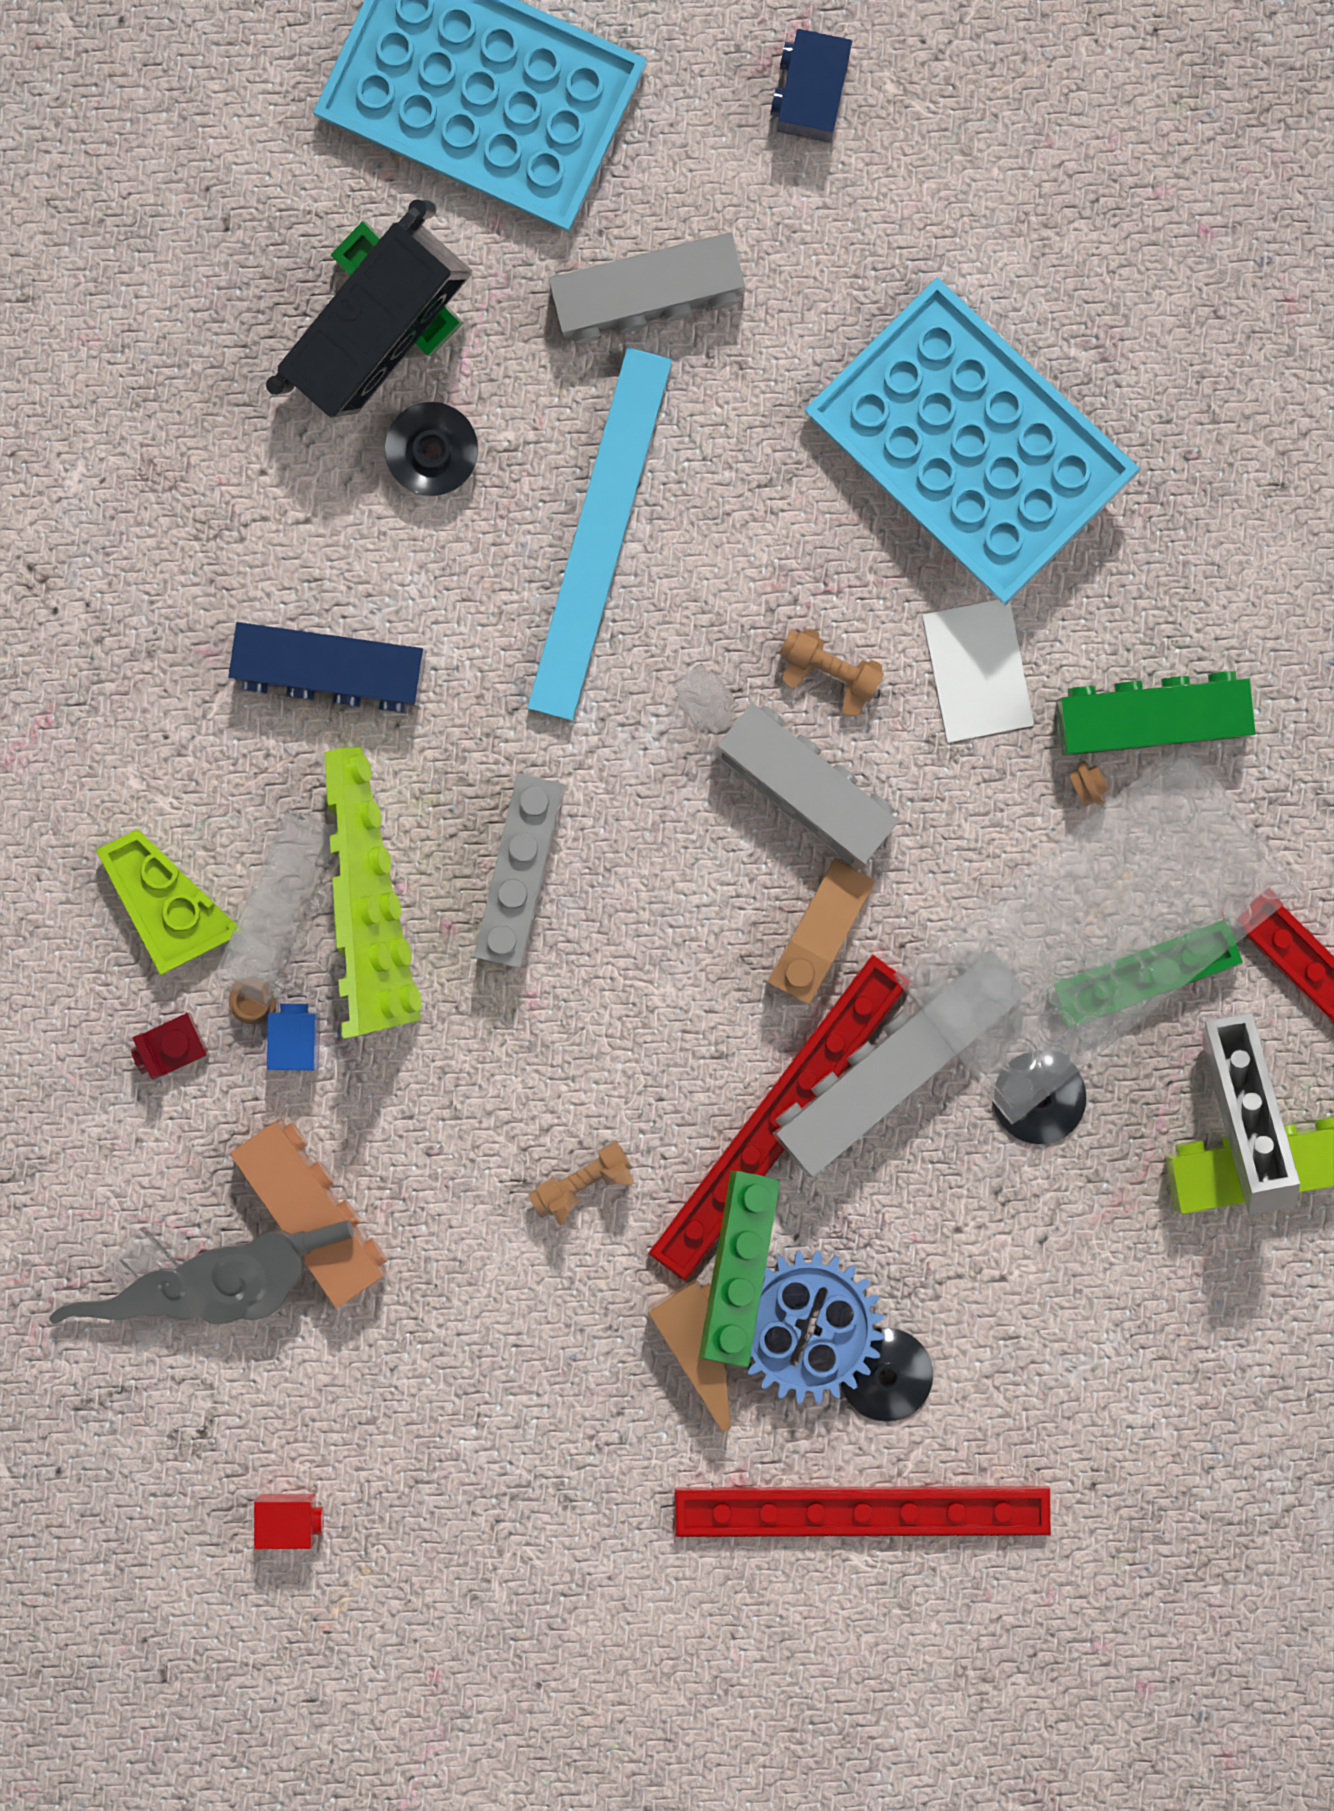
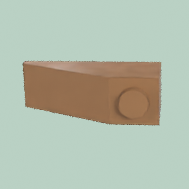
[767,858,875,1005]
[648,1278,731,1433]

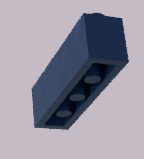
[228,622,427,714]

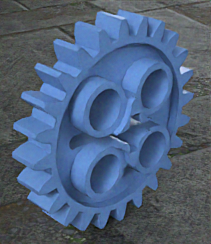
[747,1250,885,1404]

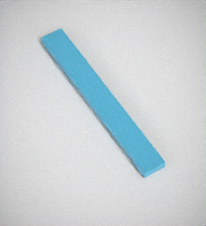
[527,347,672,721]

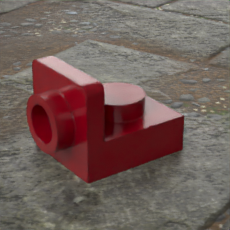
[131,1012,209,1080]

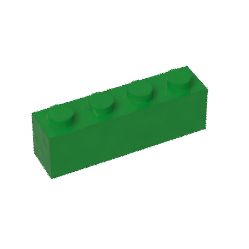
[1056,671,1256,756]

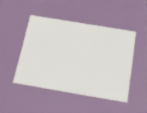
[922,600,1035,743]

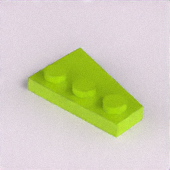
[96,829,245,976]

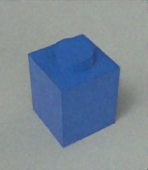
[267,1003,320,1071]

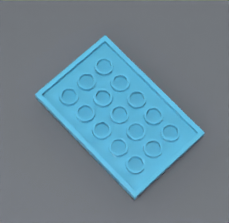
[313,0,647,233]
[804,277,1140,606]

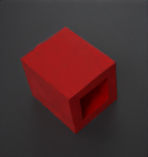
[254,1494,324,1549]

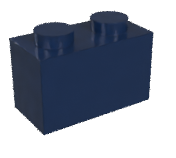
[770,28,853,143]

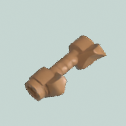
[779,629,884,716]
[528,1140,634,1225]

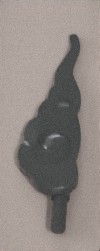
[49,1220,354,1324]

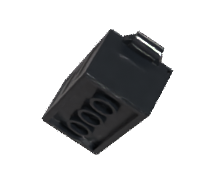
[266,199,473,418]

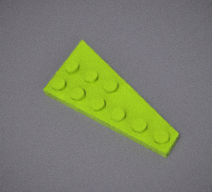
[324,746,422,1039]

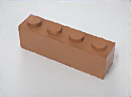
[229,1118,388,1309]

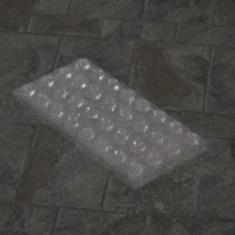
[893,742,1304,1124]

